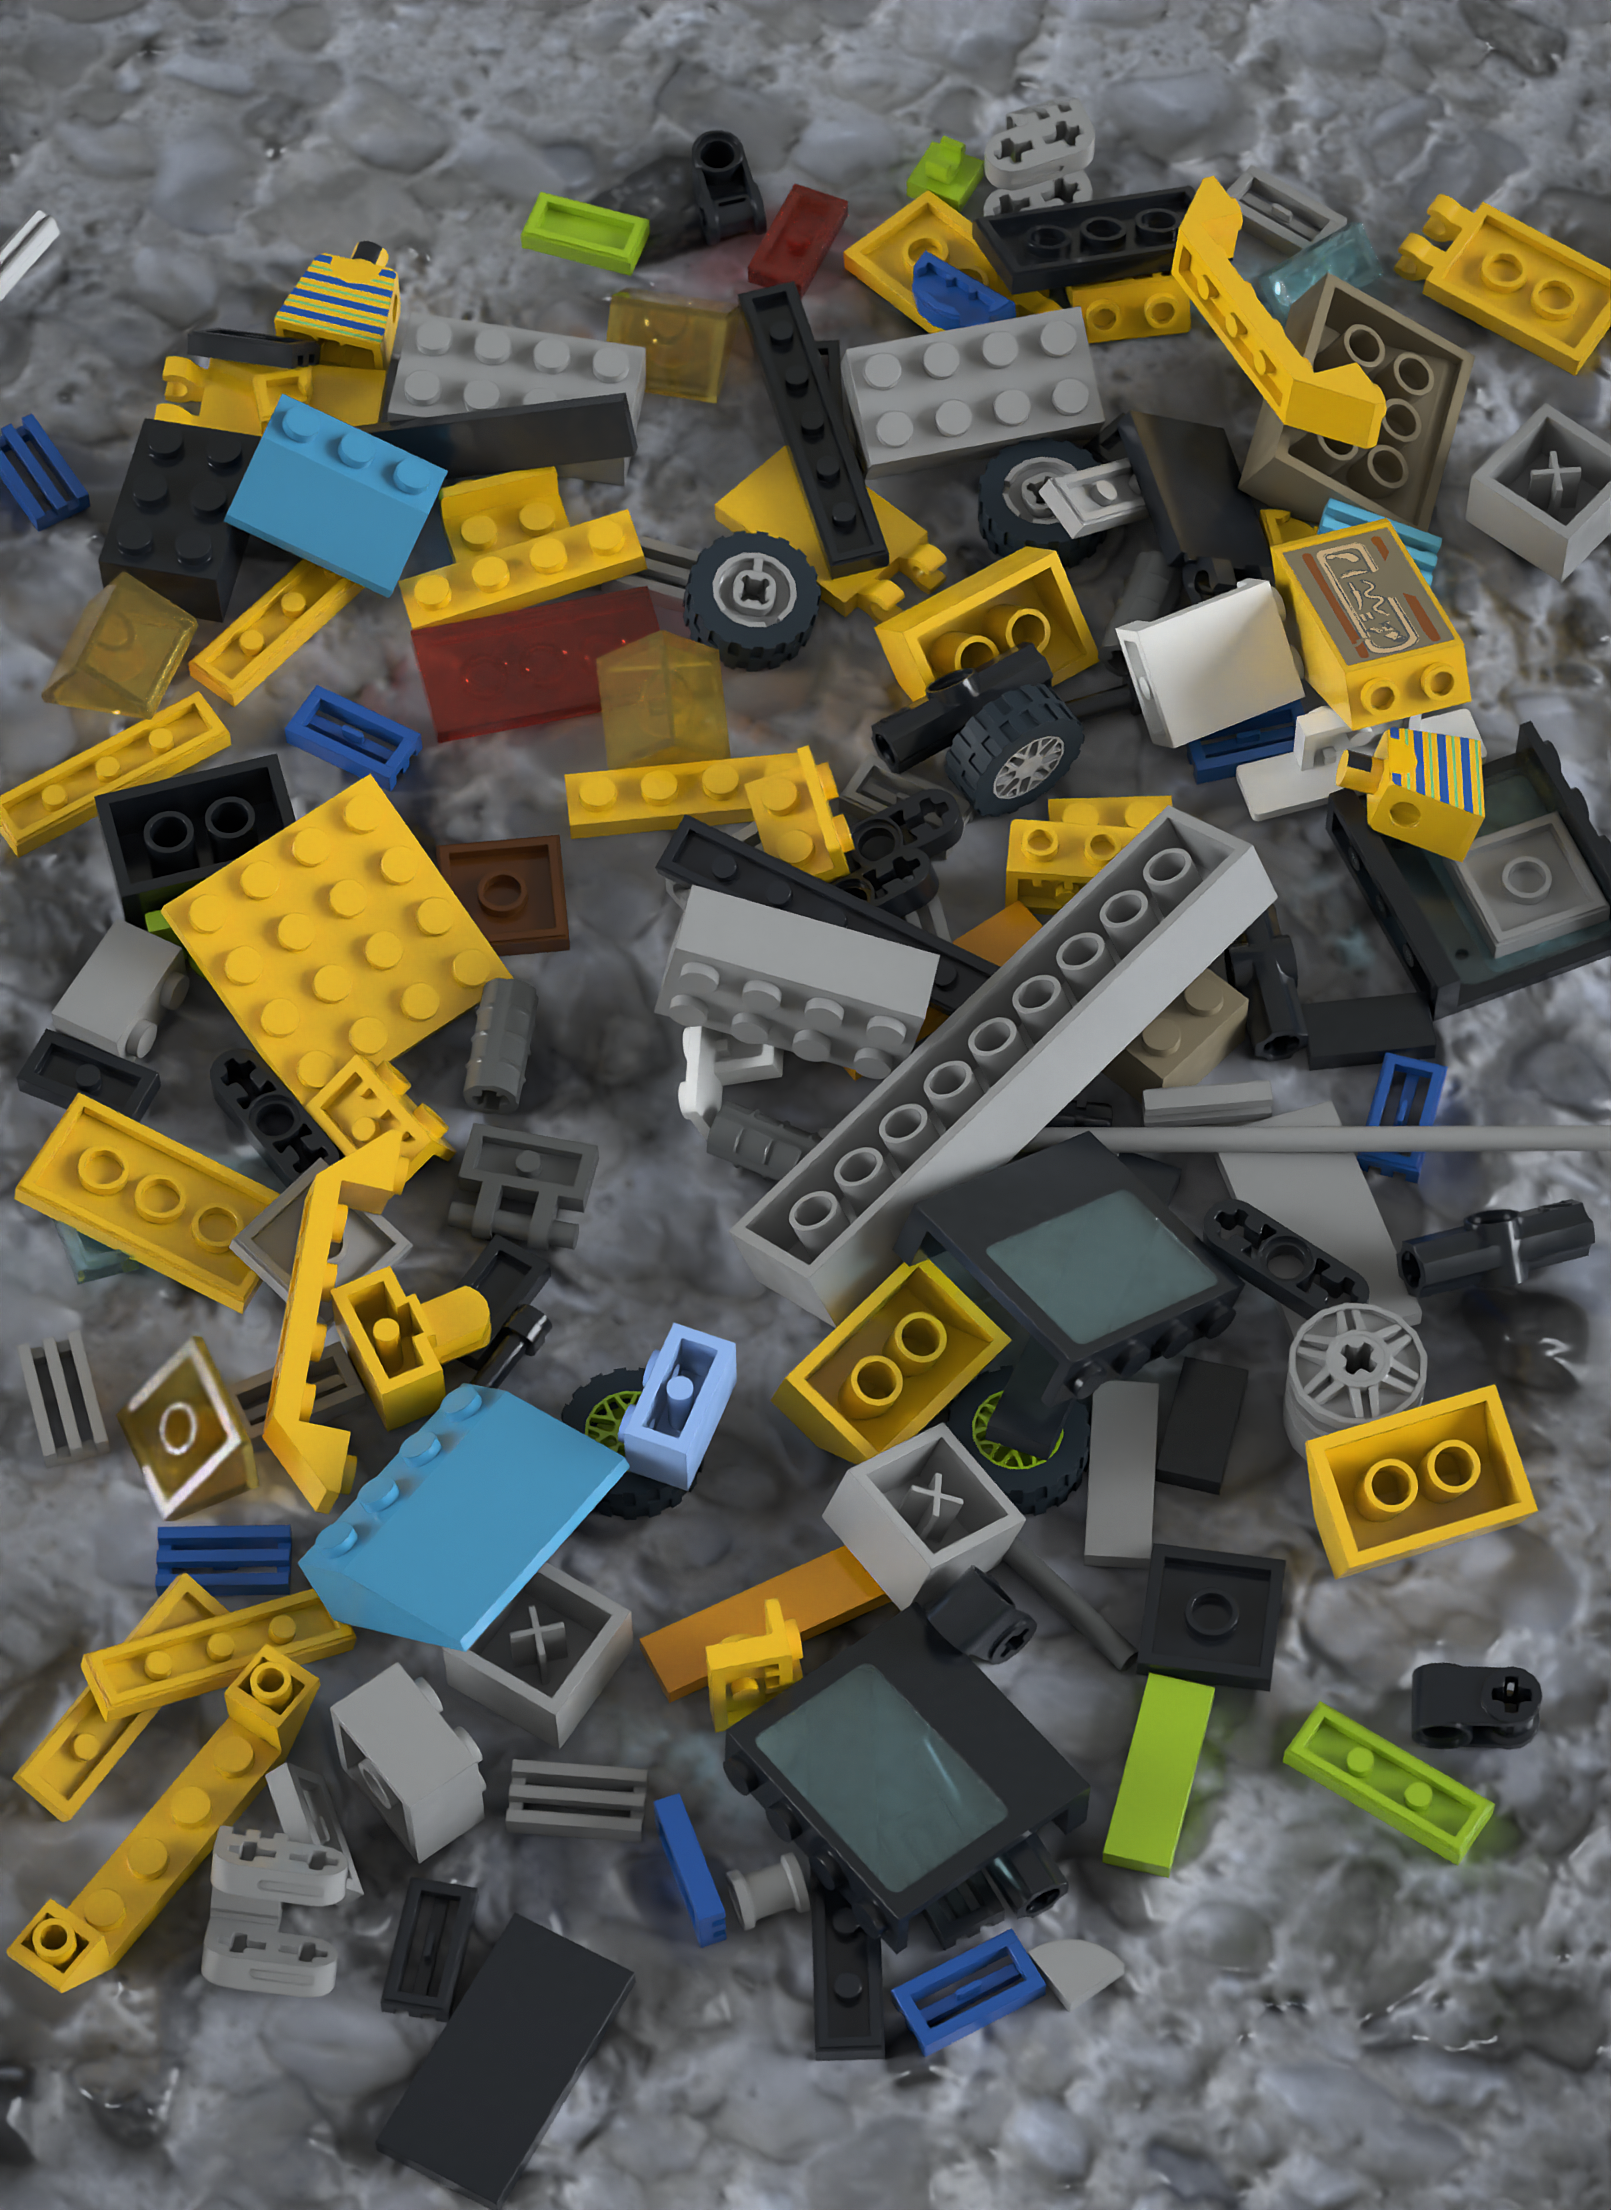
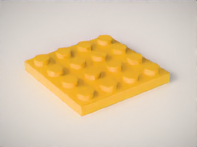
[161,774,514,1113]

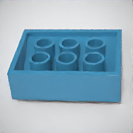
[298,1383,630,1652]

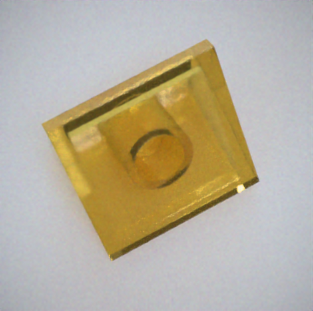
[606,287,741,403]
[41,571,199,720]
[596,630,731,770]
[116,1336,260,1521]

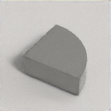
[1028,1939,1125,2013]

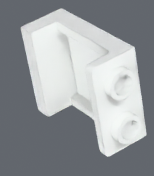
[1116,578,1305,748]

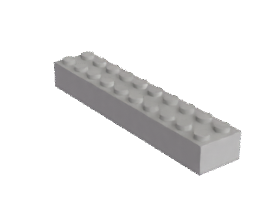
[728,805,1278,1328]

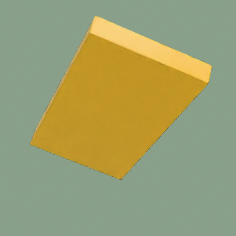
[14,1092,280,1314]

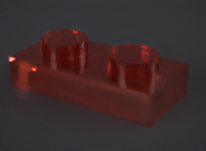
[747,183,848,300]

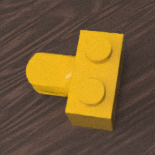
[330,1266,492,1432]

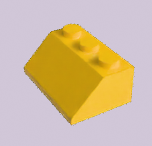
[874,546,1099,702]
[770,1259,1012,1465]
[1305,1384,1538,1580]

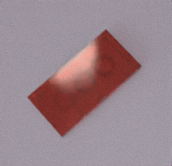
[410,586,677,744]

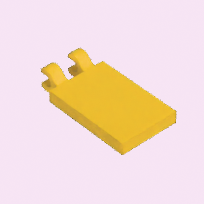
[843,190,1062,334]
[1394,194,1611,376]
[154,356,388,438]
[714,445,946,625]

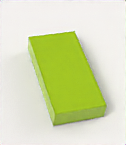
[521,191,650,276]

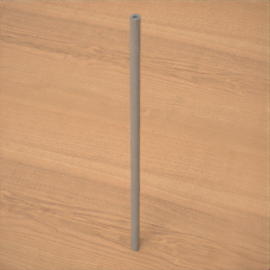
[819,1125,1611,1153]

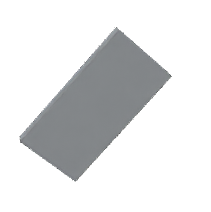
[1213,1100,1422,1344]

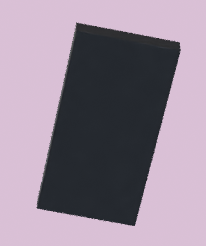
[972,186,1233,295]
[375,1913,636,2210]

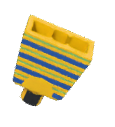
[274,241,401,374]
[1336,727,1485,862]

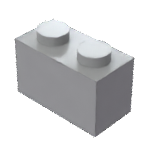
[51,918,190,1062]

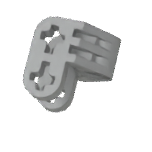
[983,96,1095,217]
[201,1825,349,1998]

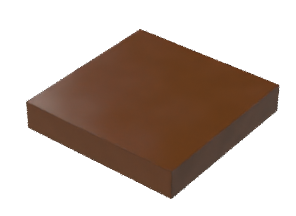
[436,835,570,957]

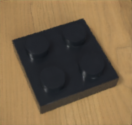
[1136,1543,1286,1692]

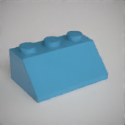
[224,393,448,598]

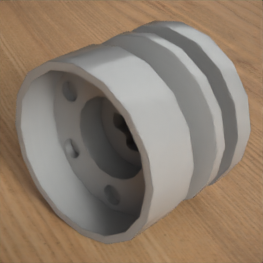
[1283,1303,1427,1461]

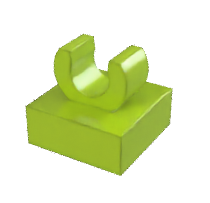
[906,135,984,213]

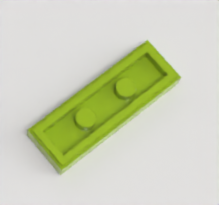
[1102,1672,1215,1878]
[1283,1701,1495,1866]

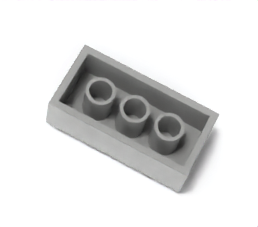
[840,306,1105,481]
[388,312,646,486]
[654,885,940,1079]

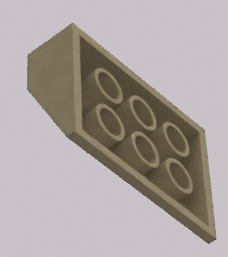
[1238,272,1475,532]

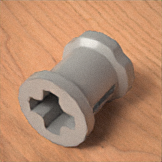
[726,1852,810,1931]

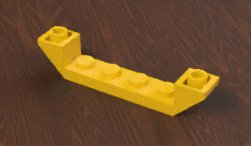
[1171,176,1386,449]
[262,1130,409,1514]
[6,1643,321,1994]

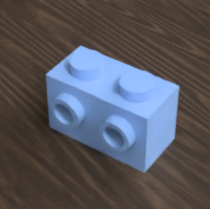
[618,1323,737,1491]

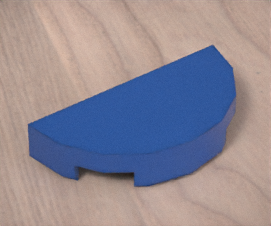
[912,250,1016,331]

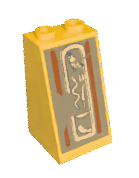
[1270,518,1472,731]

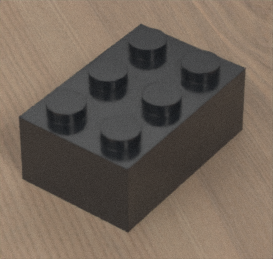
[98,418,261,623]
[94,753,296,932]

